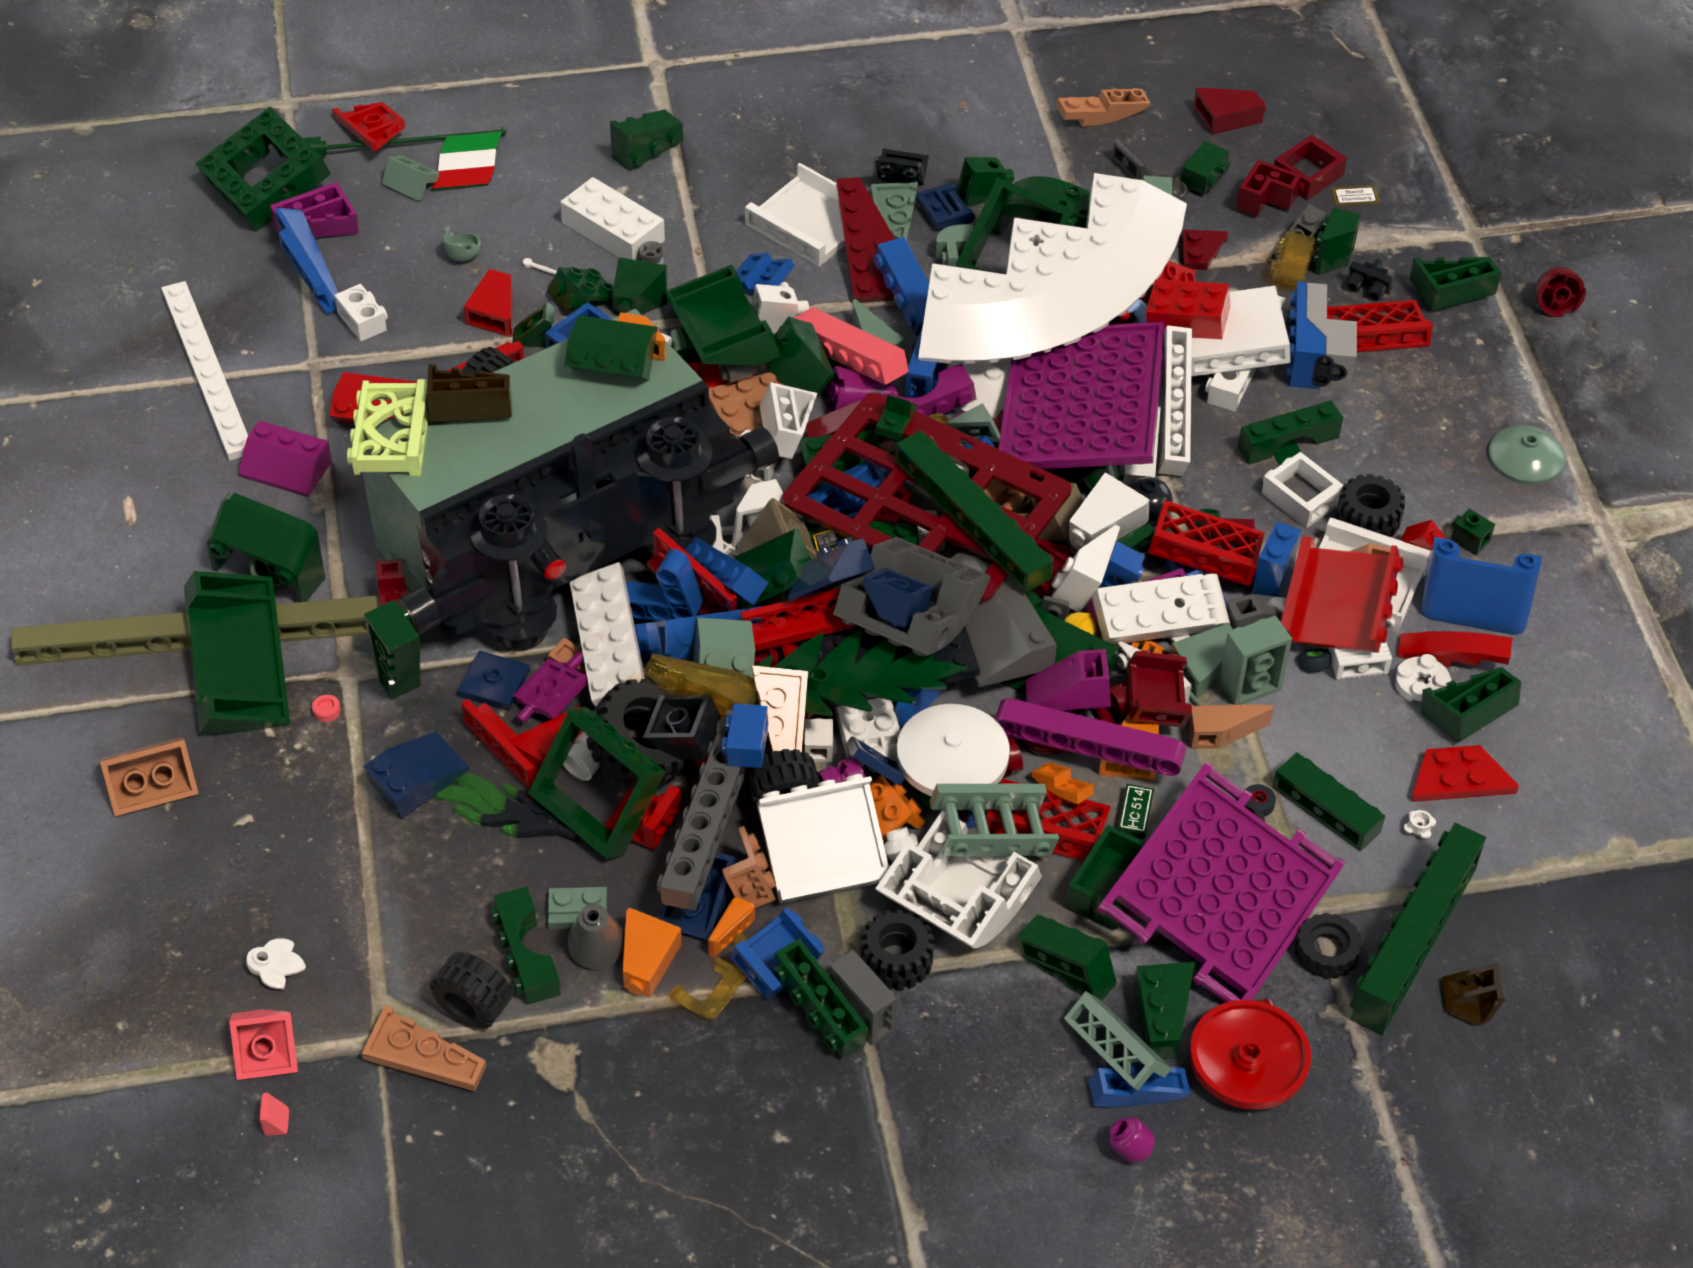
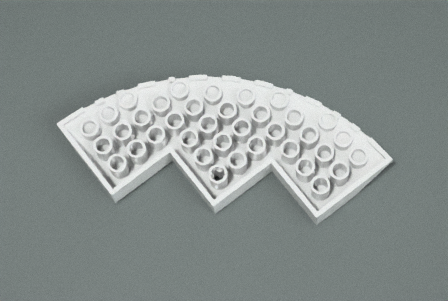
[918,173,1187,364]

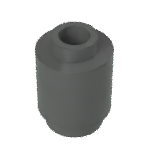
[718,364,757,384]

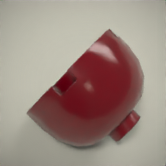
[1535,267,1586,317]

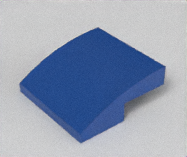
[736,252,795,295]

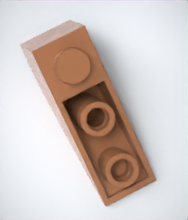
[1188,704,1274,749]

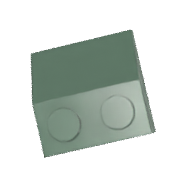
[693,617,755,677]

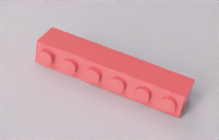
[794,307,909,385]

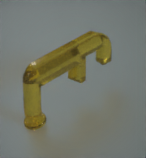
[669,933,749,1019]

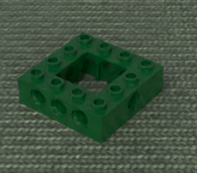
[195,107,331,231]

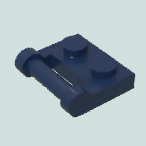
[916,183,975,230]

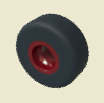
[1244,784,1276,817]

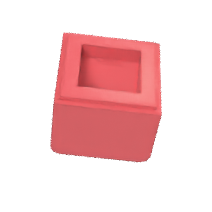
[260,1093,289,1135]

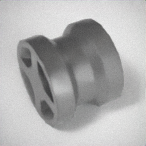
[639,241,664,265]

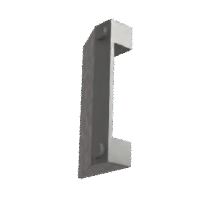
[949,549,1057,687]

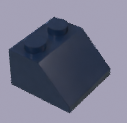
[862,568,934,628]

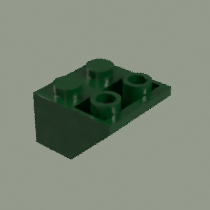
[1312,208,1361,275]

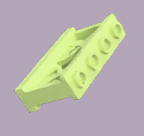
[347,379,429,476]

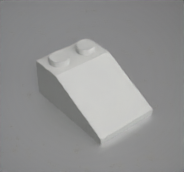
[1051,525,1120,612]

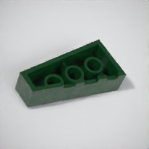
[364,600,421,700]

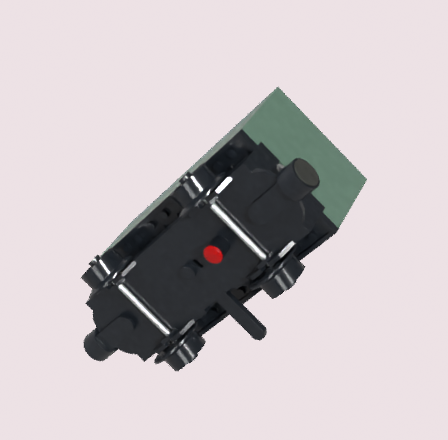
[363,309,779,649]

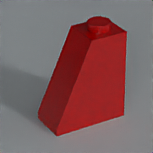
[464,269,513,337]

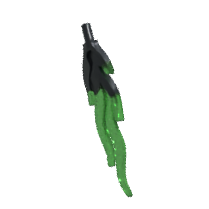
[433,773,579,840]

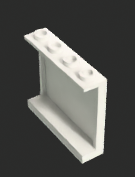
[745,163,845,267]
[1191,286,1290,376]
[1319,517,1430,634]
[757,774,891,904]

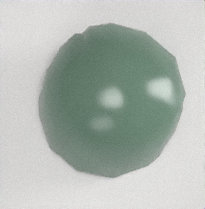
[442,230,482,262]

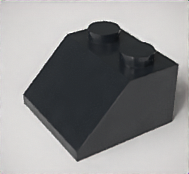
[643,694,722,760]

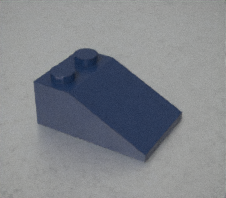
[788,537,876,601]
[363,732,470,819]
[657,852,740,940]

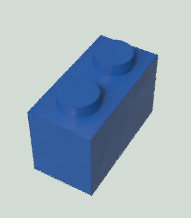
[722,704,769,768]

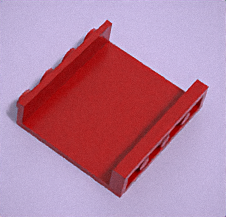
[1281,536,1404,653]

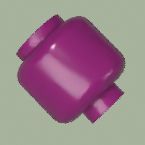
[1109,1117,1155,1163]

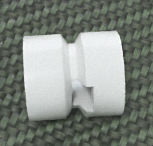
[563,732,600,781]

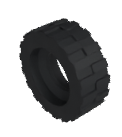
[1295,913,1362,979]

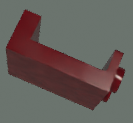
[1127,650,1192,728]

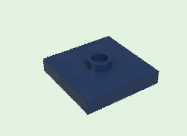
[458,650,530,710]
[846,736,905,786]

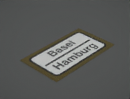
[1331,185,1380,205]

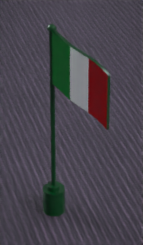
[303,127,507,191]

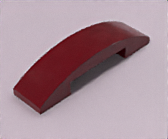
[375,559,407,606]

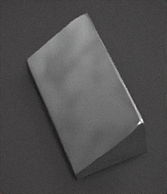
[1112,138,1152,180]

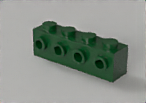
[772,938,869,1059]

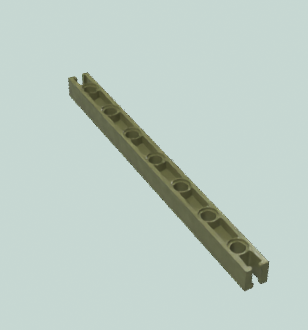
[11,593,408,666]

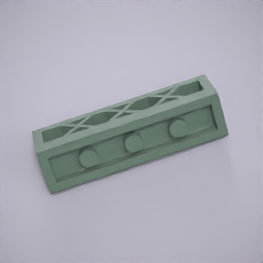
[1064,991,1172,1090]

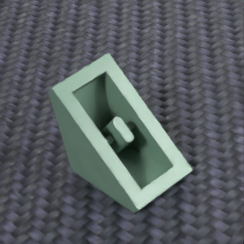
[949,403,1000,443]

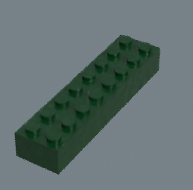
[1349,823,1486,1036]

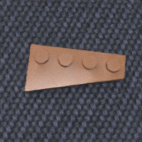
[362,1005,486,1091]

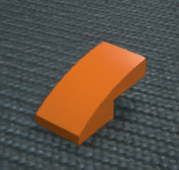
[1032,762,1094,804]

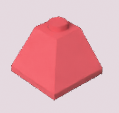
[229,1009,298,1080]

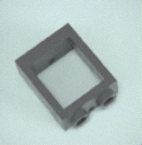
[829,950,897,1045]

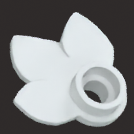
[246,939,306,989]

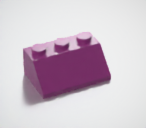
[238,420,332,497]

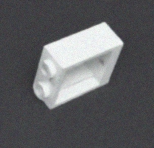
[1261,452,1343,529]

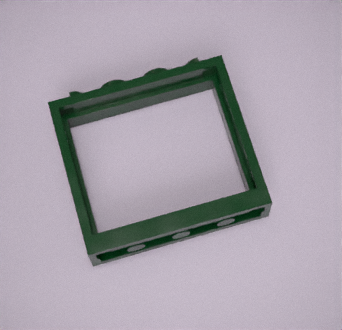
[956,177,1080,271]
[528,707,666,859]

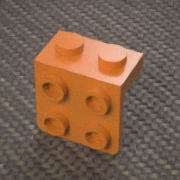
[870,775,926,843]

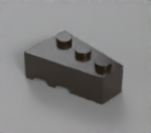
[426,364,512,422]

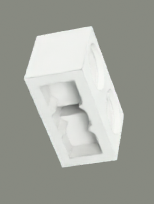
[335,284,388,342]

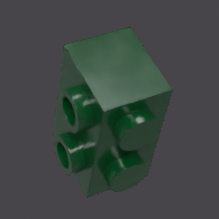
[1180,141,1230,195]

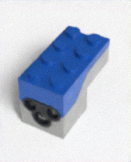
[1285,282,1357,392]

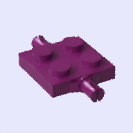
[513,652,588,724]

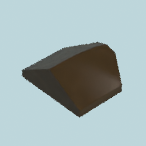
[1442,963,1505,1025]

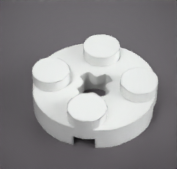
[1395,654,1451,702]

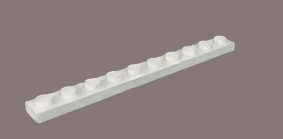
[161,281,248,461]

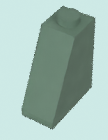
[1170,623,1233,698]

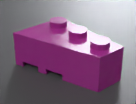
[270,182,359,238]

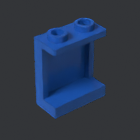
[729,907,825,1001]

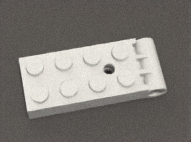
[1092,574,1231,645]
[833,698,900,771]

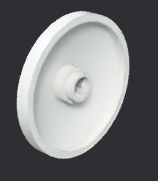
[946,357,1012,418]
[897,704,1010,796]

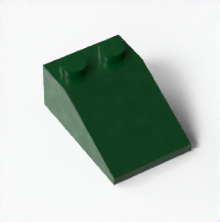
[766,316,835,398]

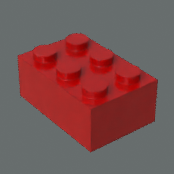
[1146,279,1230,340]

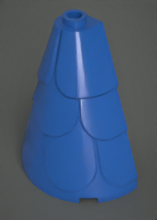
[634,605,767,673]

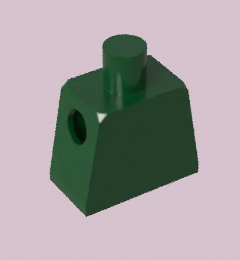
[957,157,1014,207]

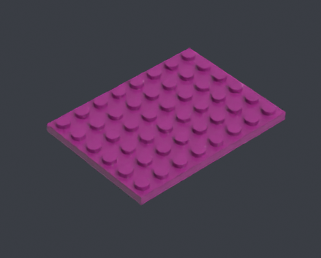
[999,322,1165,469]

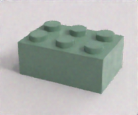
[1218,615,1292,705]

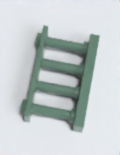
[930,784,1059,857]

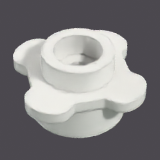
[1404,810,1436,839]

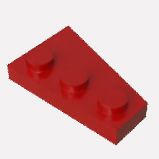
[509,706,583,768]

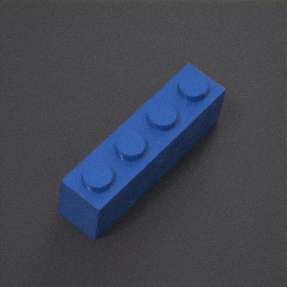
[873,237,929,336]
[685,537,769,605]

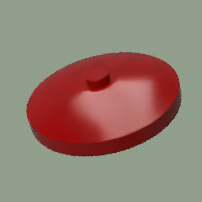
[1189,1000,1311,1110]

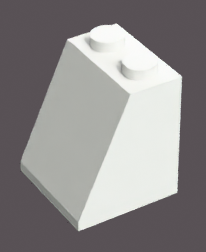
[1069,472,1149,551]

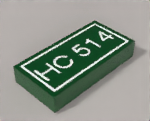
[1118,784,1154,839]

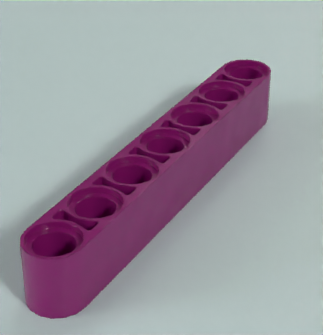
[995,698,1187,776]

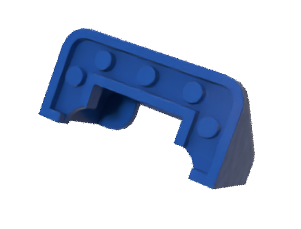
[1420,537,1542,635]

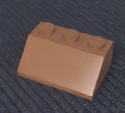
[99,737,199,816]

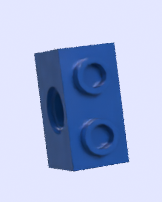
[1098,541,1145,588]

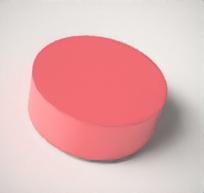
[312,695,341,722]

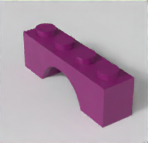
[884,363,977,438]

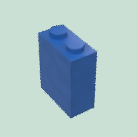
[1252,521,1302,597]

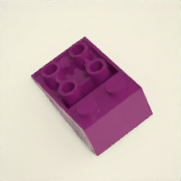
[1026,649,1111,711]

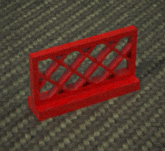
[1327,300,1433,352]
[1148,500,1265,586]
[647,527,738,615]
[986,779,1111,861]

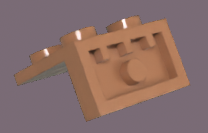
[722,826,776,909]

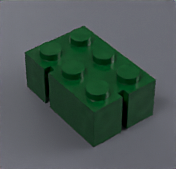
[1066,825,1146,929]

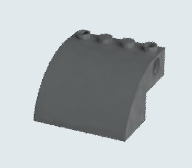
[833,537,991,656]

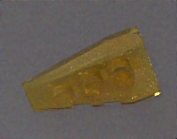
[643,654,758,720]

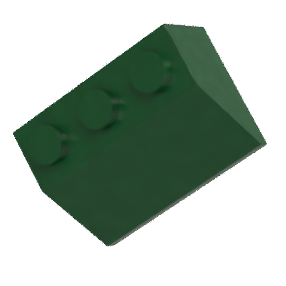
[564,315,658,380]
[735,528,811,609]

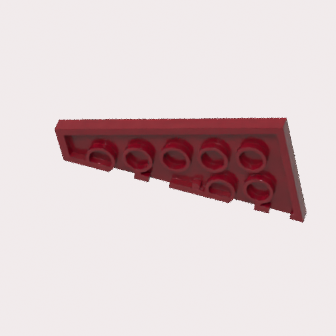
[836,177,895,303]

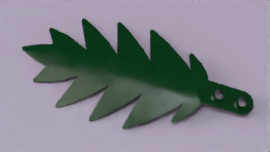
[689,628,966,716]

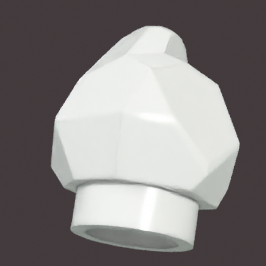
[884,827,918,864]

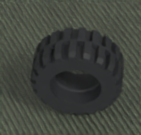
[586,679,690,789]

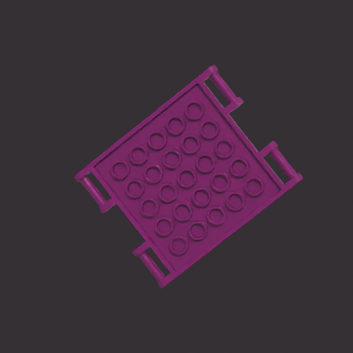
[1097,761,1346,1003]

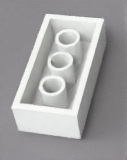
[560,177,665,261]

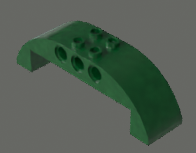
[991,176,1154,297]

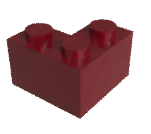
[1236,160,1301,216]

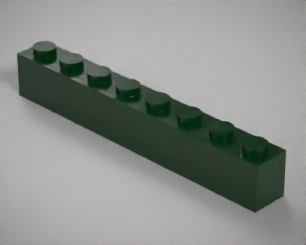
[895,430,1054,593]

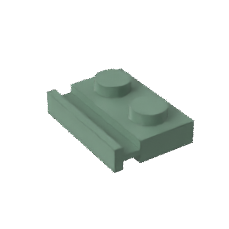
[548,887,607,930]

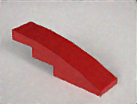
[1397,631,1513,668]

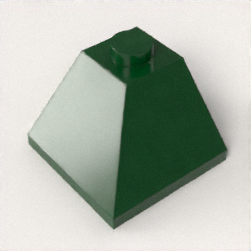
[612,257,668,315]

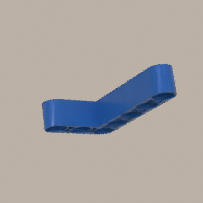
[626,549,704,621]

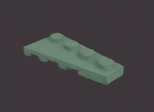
[871,182,918,241]

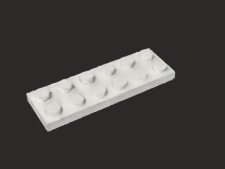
[570,562,645,707]

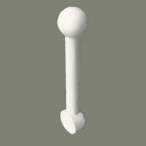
[523,258,557,275]

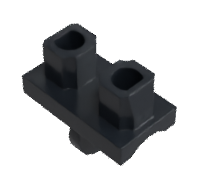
[1347,258,1392,301]

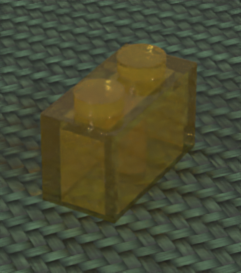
[1270,231,1315,289]

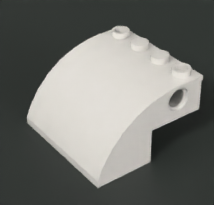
[875,810,1042,948]

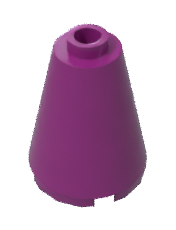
[826,366,898,413]

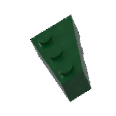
[610,109,683,172]
[1133,962,1195,1060]

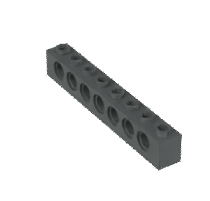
[657,710,748,911]

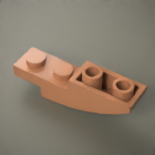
[1055,88,1151,127]

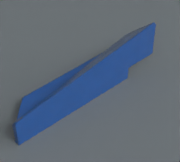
[275,208,338,316]

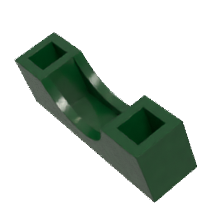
[1238,400,1344,465]
[490,886,561,1005]

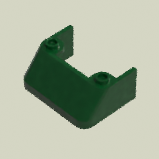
[207,492,326,602]

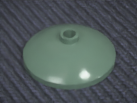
[1488,425,1566,485]

